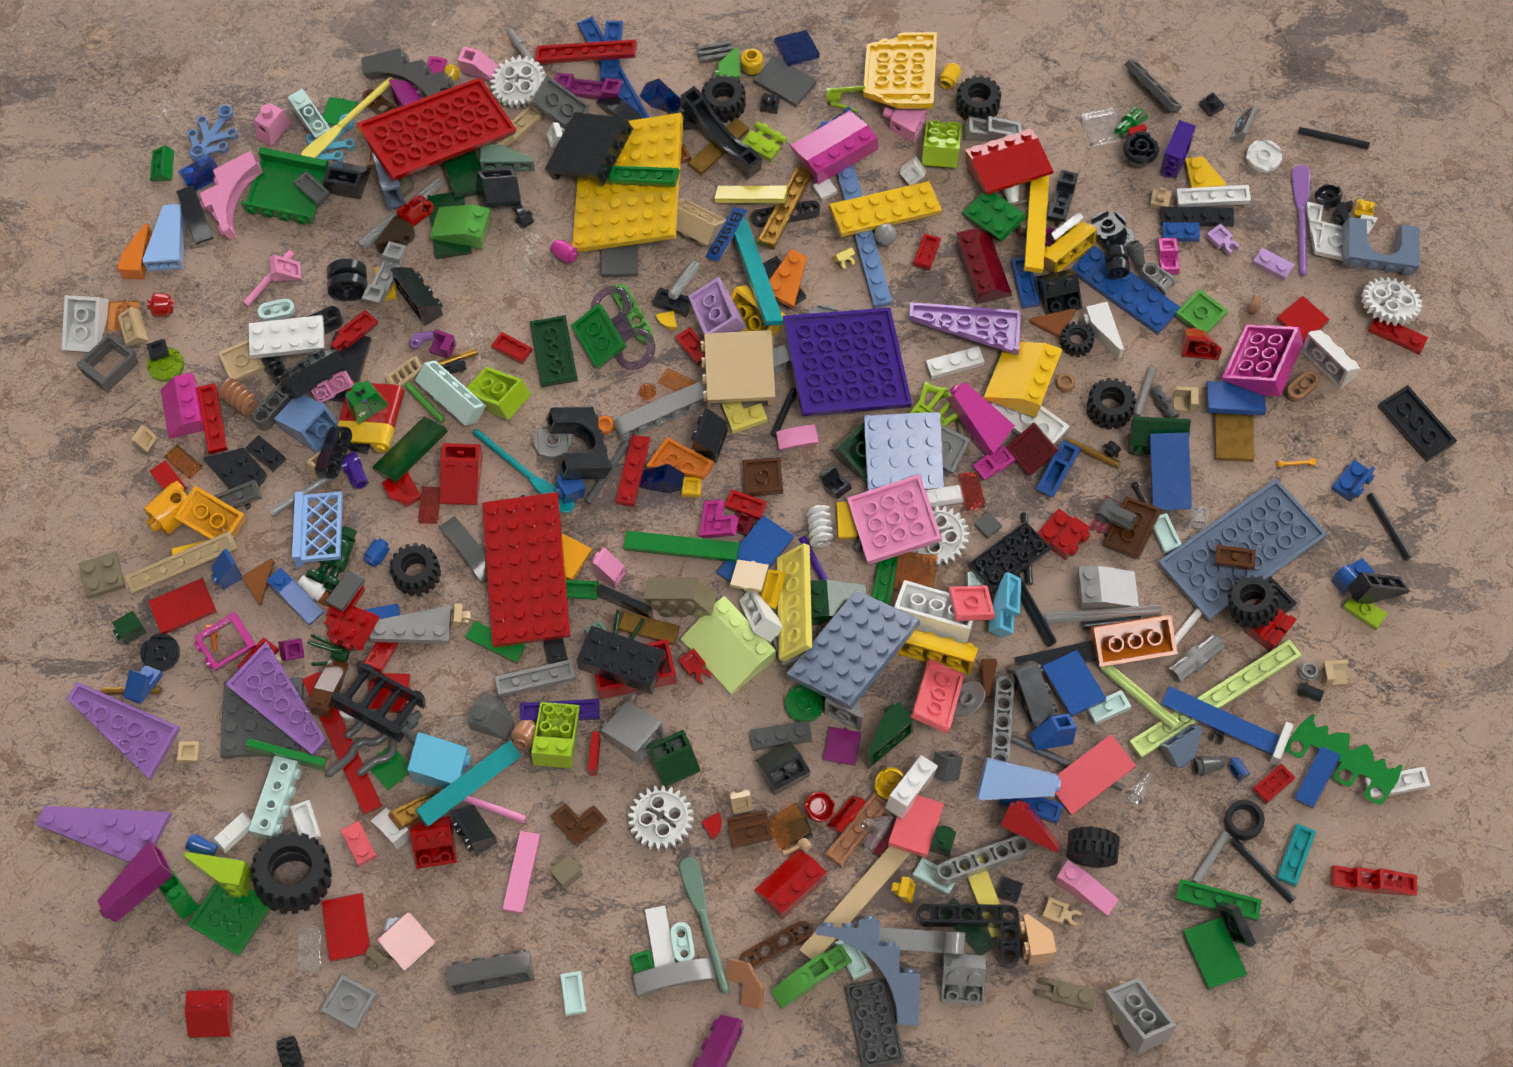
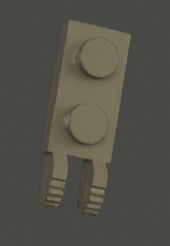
[1035,977,1097,1011]

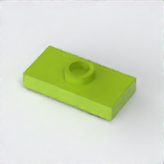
[1343,597,1388,630]

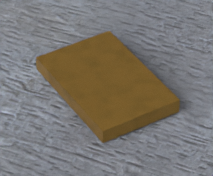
[1214,413,1255,462]

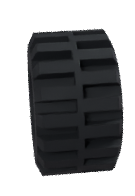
[701,74,746,123]
[956,75,1001,121]
[1086,378,1136,430]
[389,543,441,596]
[1228,575,1280,629]
[1066,826,1120,868]

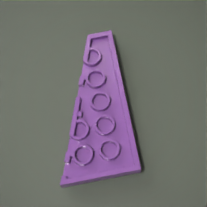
[909,302,1021,355]
[226,641,327,755]
[67,682,180,781]
[35,806,172,863]

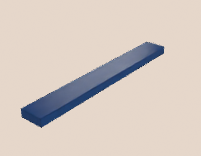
[577,16,650,118]

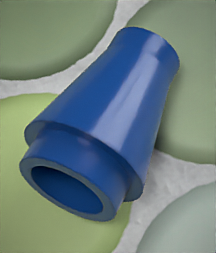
[185,834,218,856]

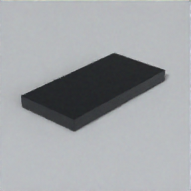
[329,331,372,402]
[1377,385,1457,462]

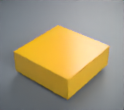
[681,477,702,498]

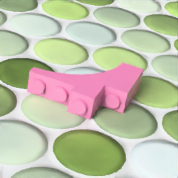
[199,151,263,240]

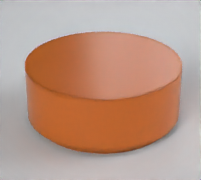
[598,416,614,435]

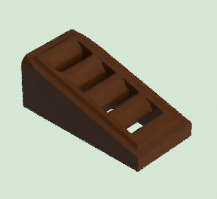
[980,659,997,703]

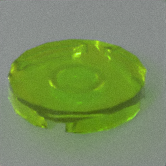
[146,347,185,382]

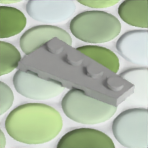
[370,606,451,644]

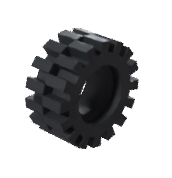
[1060,321,1095,357]
[276,1035,304,1067]

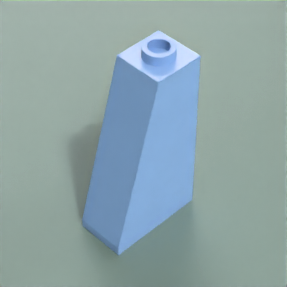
[143,204,185,272]
[976,757,1061,800]

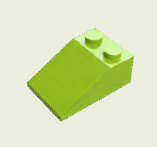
[466,366,532,420]
[184,852,252,898]

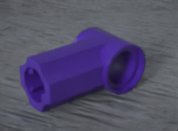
[342,451,369,490]

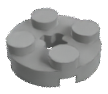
[534,424,572,460]

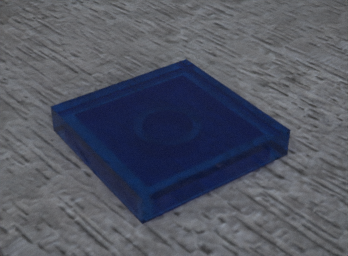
[774,30,820,66]

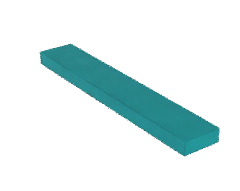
[415,740,521,827]

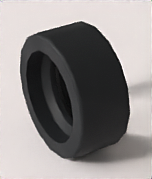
[1224,800,1265,841]

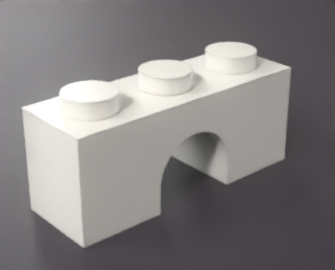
[885,755,938,819]

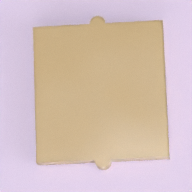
[730,560,769,592]

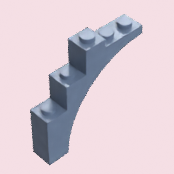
[816,916,920,1025]

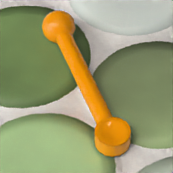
[1277,458,1316,468]

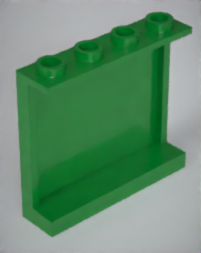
[241,147,329,225]

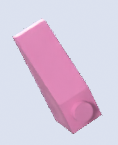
[1055,860,1119,917]

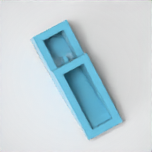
[989,572,1021,638]

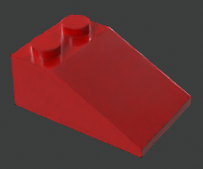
[1000,799,1062,853]

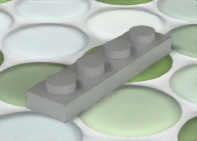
[495,659,576,697]

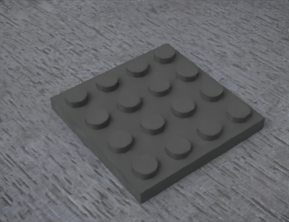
[220,677,304,758]

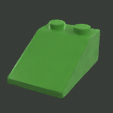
[429,204,491,249]

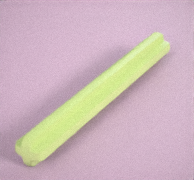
[1101,665,1180,730]

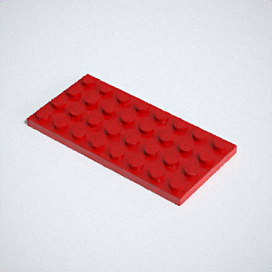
[356,77,517,181]
[482,492,571,648]

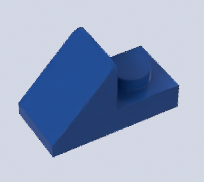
[123,665,163,704]

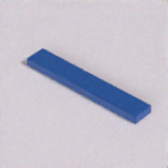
[1161,686,1279,755]

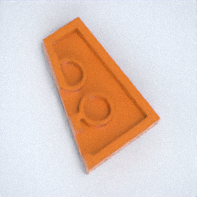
[769,249,807,309]

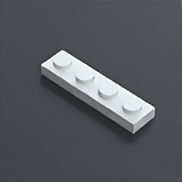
[1176,185,1251,207]

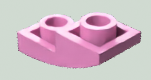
[311,370,353,403]
[776,424,819,451]

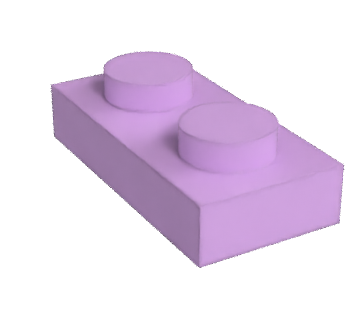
[1252,248,1295,281]

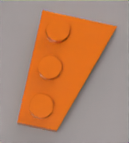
[646,437,714,479]

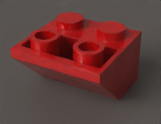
[410,816,457,869]

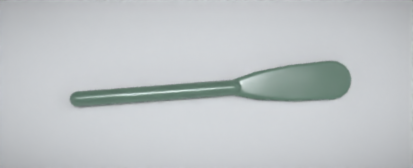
[679,857,729,995]

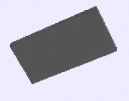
[845,978,905,1067]

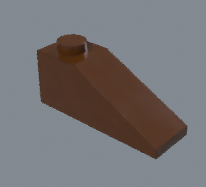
[308,659,349,718]

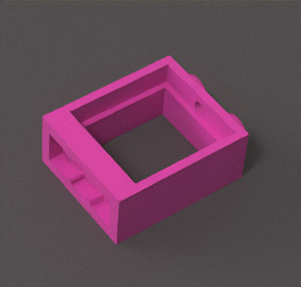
[193,612,256,672]

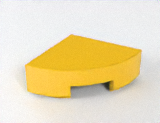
[656,311,677,330]

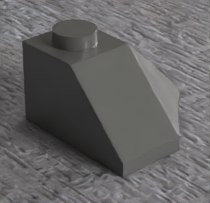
[467,693,514,741]

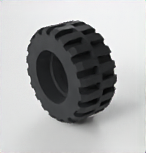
[250,832,332,914]

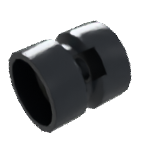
[1104,245,1130,279]

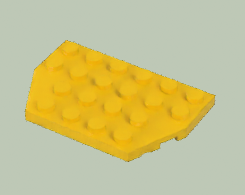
[863,32,937,109]

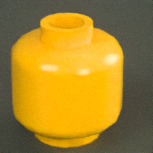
[740,49,763,75]

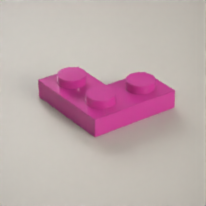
[699,499,738,539]

